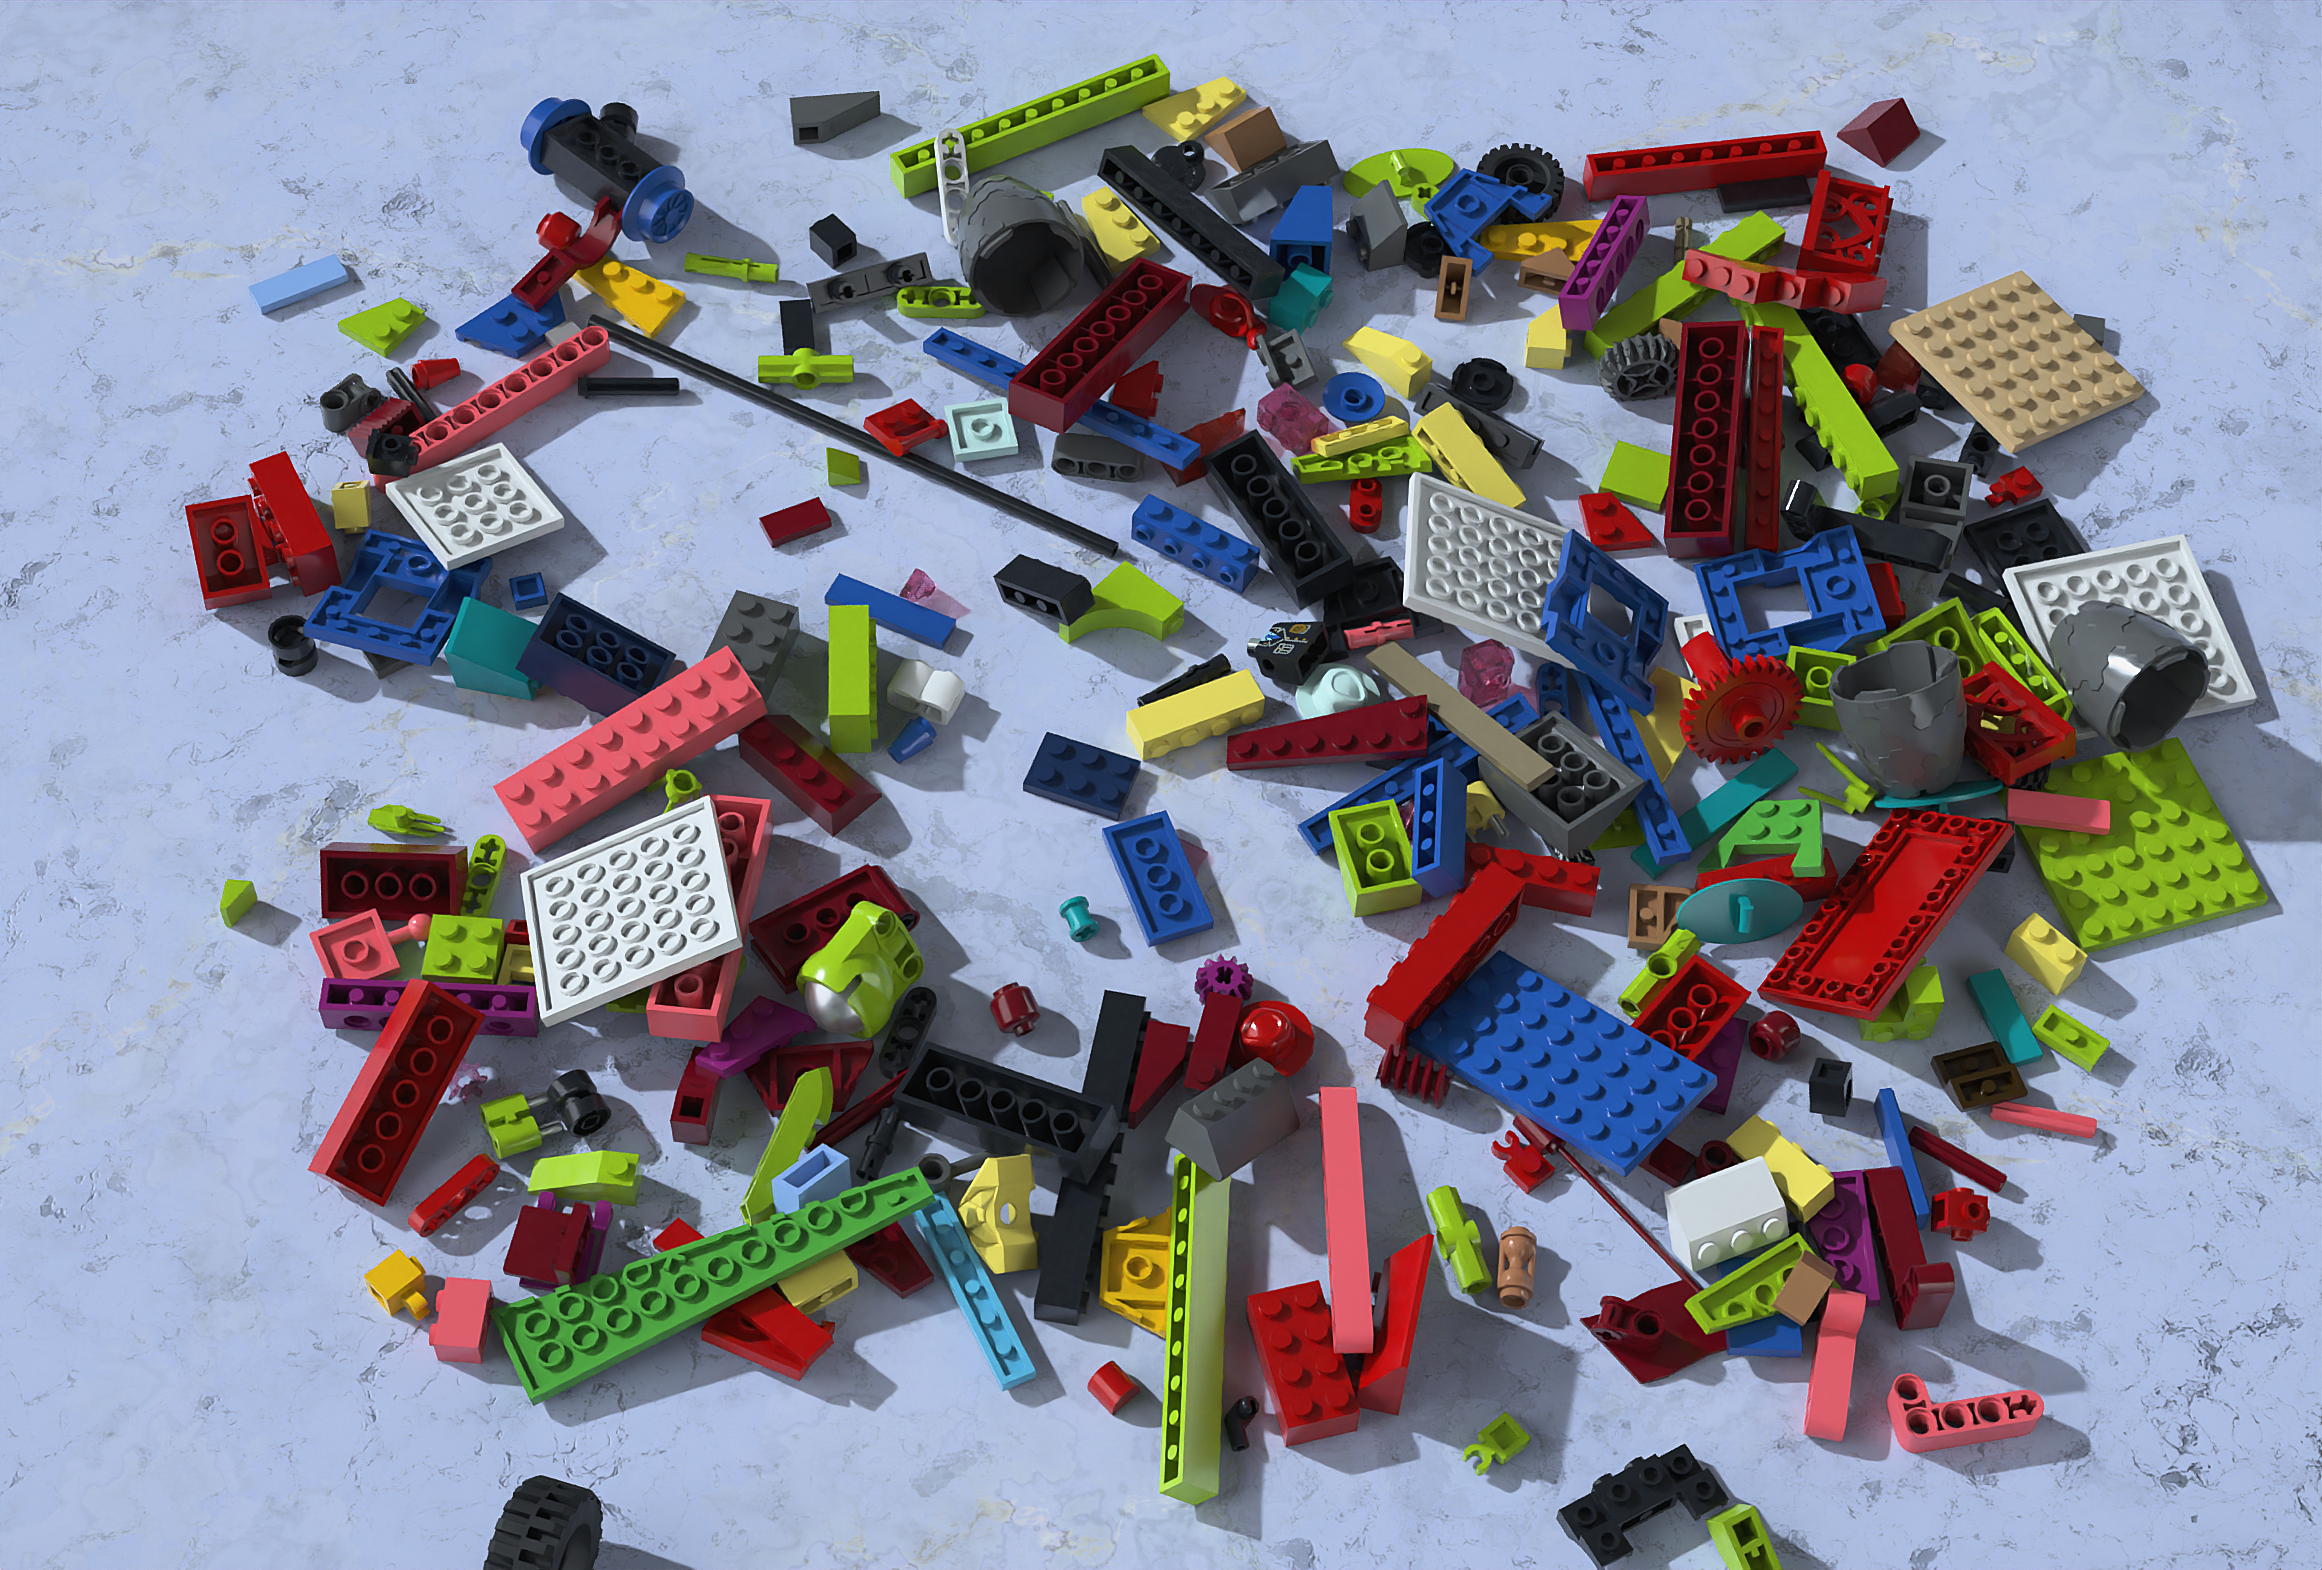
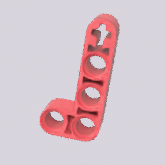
[1803,1287,1866,1442]
[1886,1373,2044,1453]

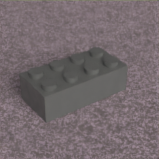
[703,590,800,730]

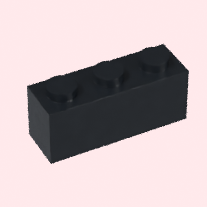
[993,554,1096,626]

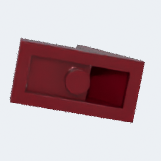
[1638,1135,1697,1188]

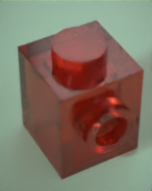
[1876,339,1921,392]

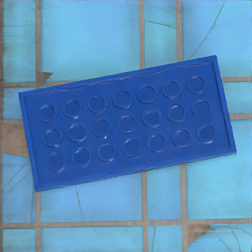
[1408,950,1718,1178]

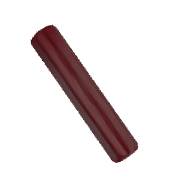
[1908,1125,2007,1193]

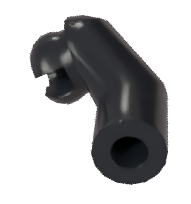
[1224,1396,1260,1452]

